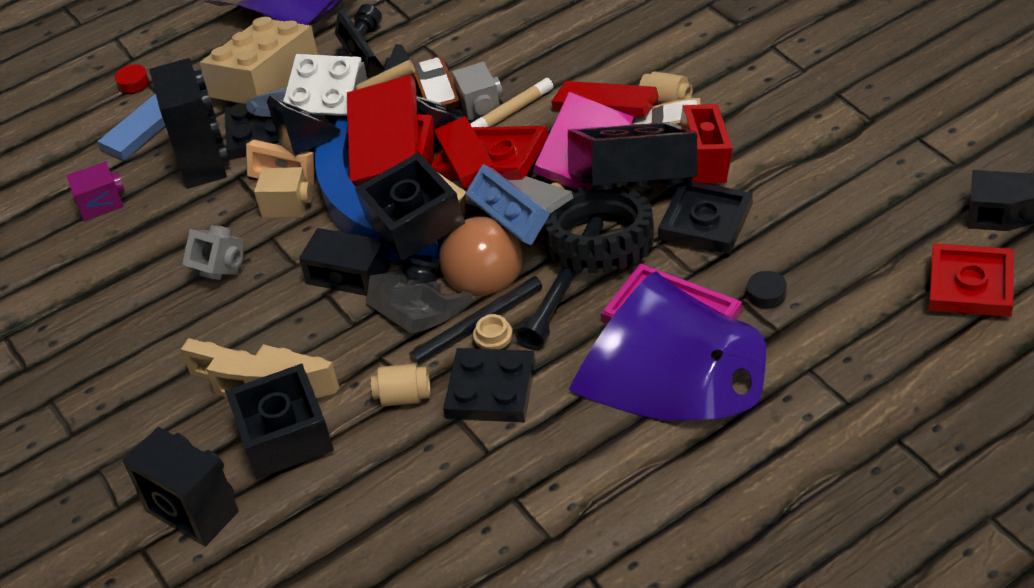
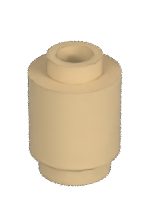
[639,71,693,106]
[371,363,431,407]

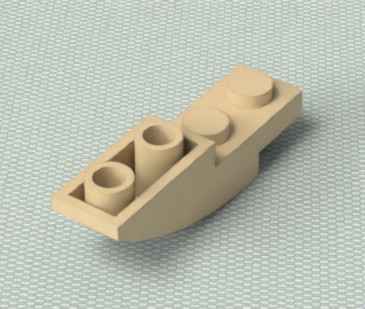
[181,338,339,398]

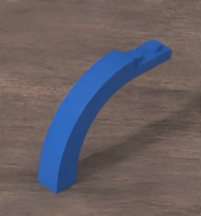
[315,115,445,267]

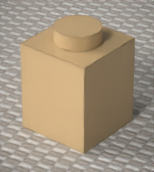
[254,167,313,218]

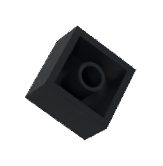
[355,152,465,261]
[225,363,334,479]
[123,427,239,547]

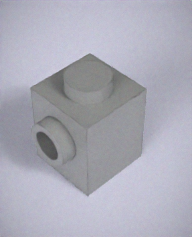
[452,62,503,120]

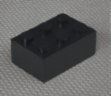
[149,58,230,189]
[568,122,697,190]

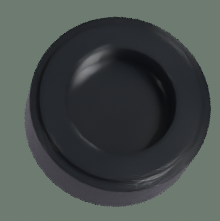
[747,271,787,308]

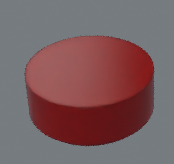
[115,64,149,93]

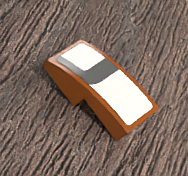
[412,55,460,109]

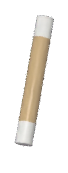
[470,78,554,127]

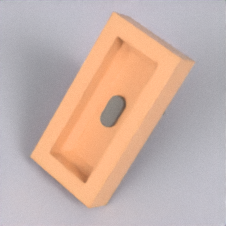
[246,140,314,186]

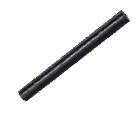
[409,276,542,365]

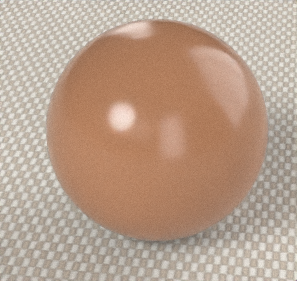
[439,217,523,296]

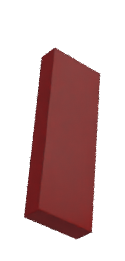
[551,81,659,118]
[434,116,496,189]

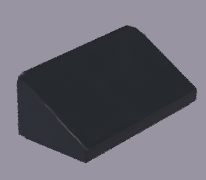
[335,10,384,79]

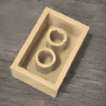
[200,17,318,104]

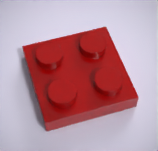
[929,243,1014,317]

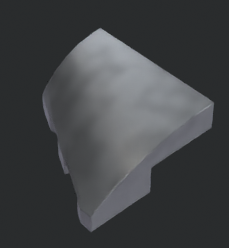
[366,271,473,333]

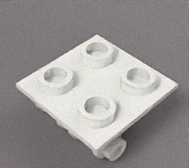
[284,54,361,116]

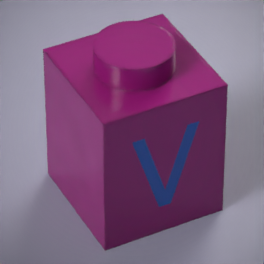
[66,161,125,221]

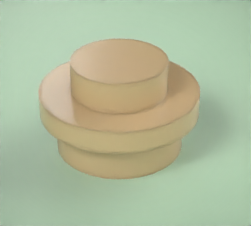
[473,314,513,349]

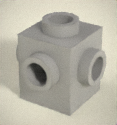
[182,225,245,280]

